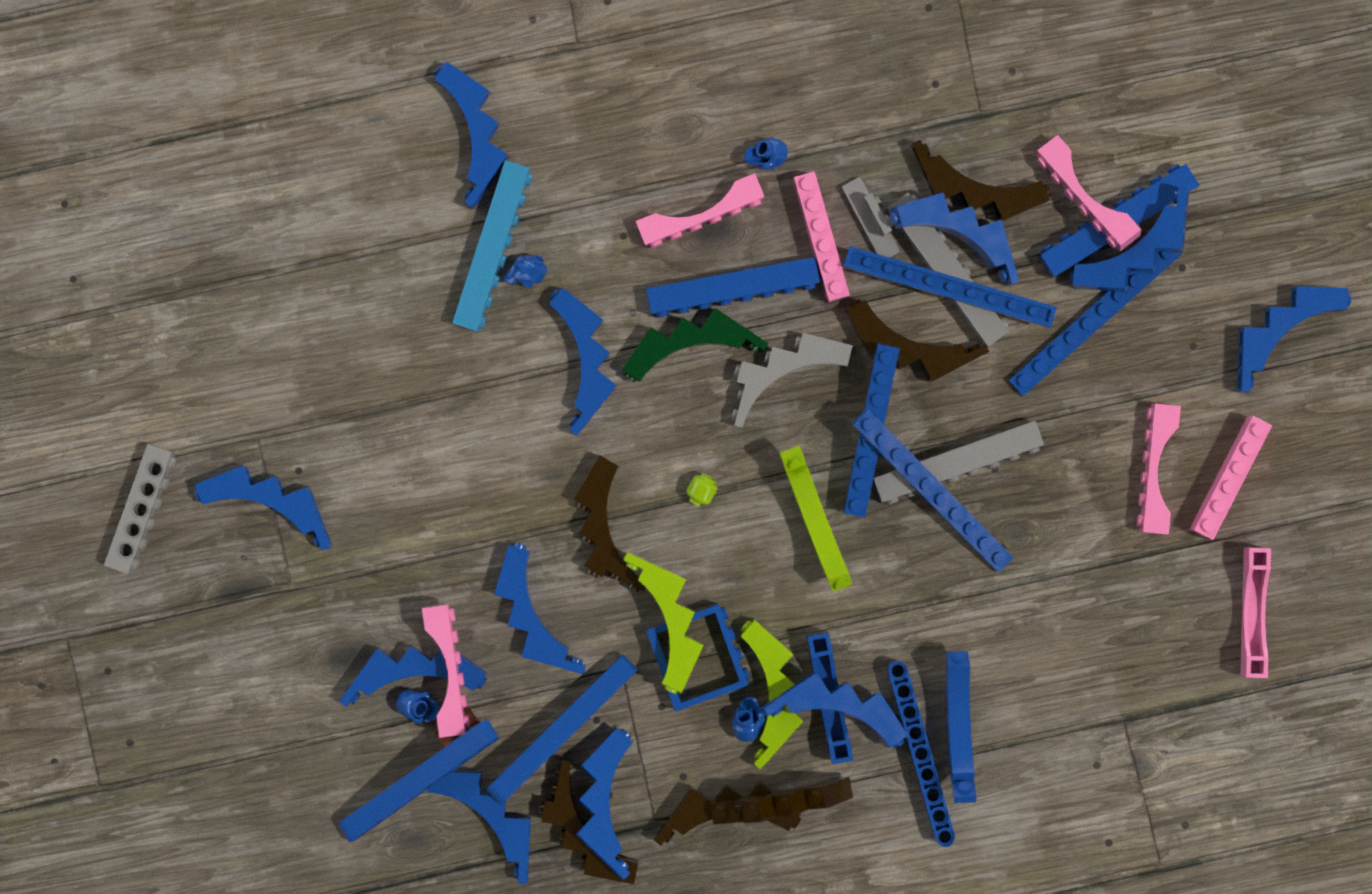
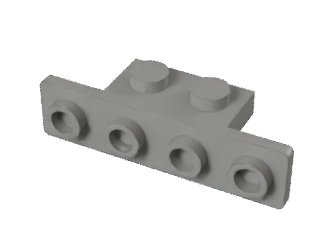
[842,177,900,258]

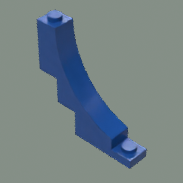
[434,61,509,210]
[1070,185,1190,292]
[889,192,1020,286]
[1237,286,1351,393]
[549,287,617,436]
[194,466,333,550]
[494,542,586,674]
[339,645,488,707]
[944,651,977,803]
[759,672,908,749]
[575,728,632,880]
[428,770,531,884]

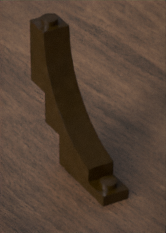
[911,140,1051,222]
[845,299,989,382]
[654,781,801,846]

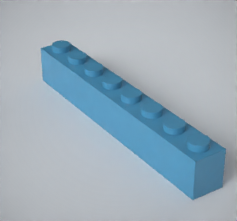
[452,160,533,333]

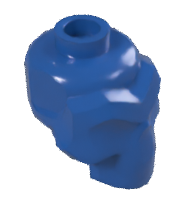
[743,137,788,170]
[503,255,548,288]
[396,690,441,724]
[732,697,765,742]

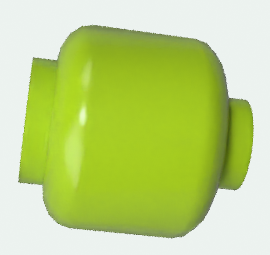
[686,473,718,506]

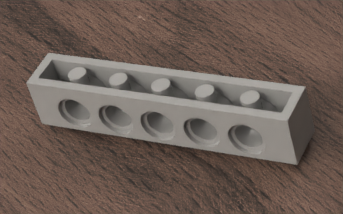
[104,444,177,574]

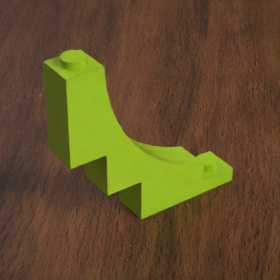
[780,445,852,592]
[624,552,704,694]
[740,619,803,770]

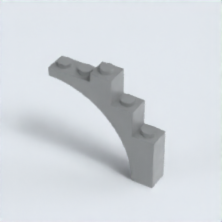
[731,333,853,428]

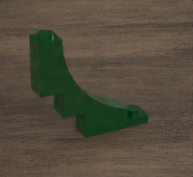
[622,308,769,383]

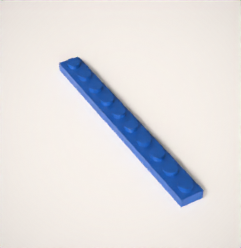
[843,246,1057,328]
[1008,252,1182,396]
[852,408,1014,573]

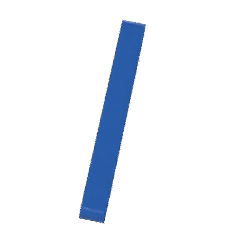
[486,654,638,805]
[887,660,955,847]
[338,719,500,843]

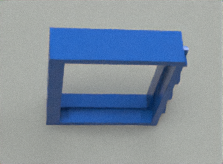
[646,603,750,712]

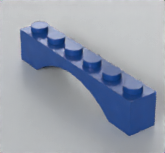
[806,631,854,764]

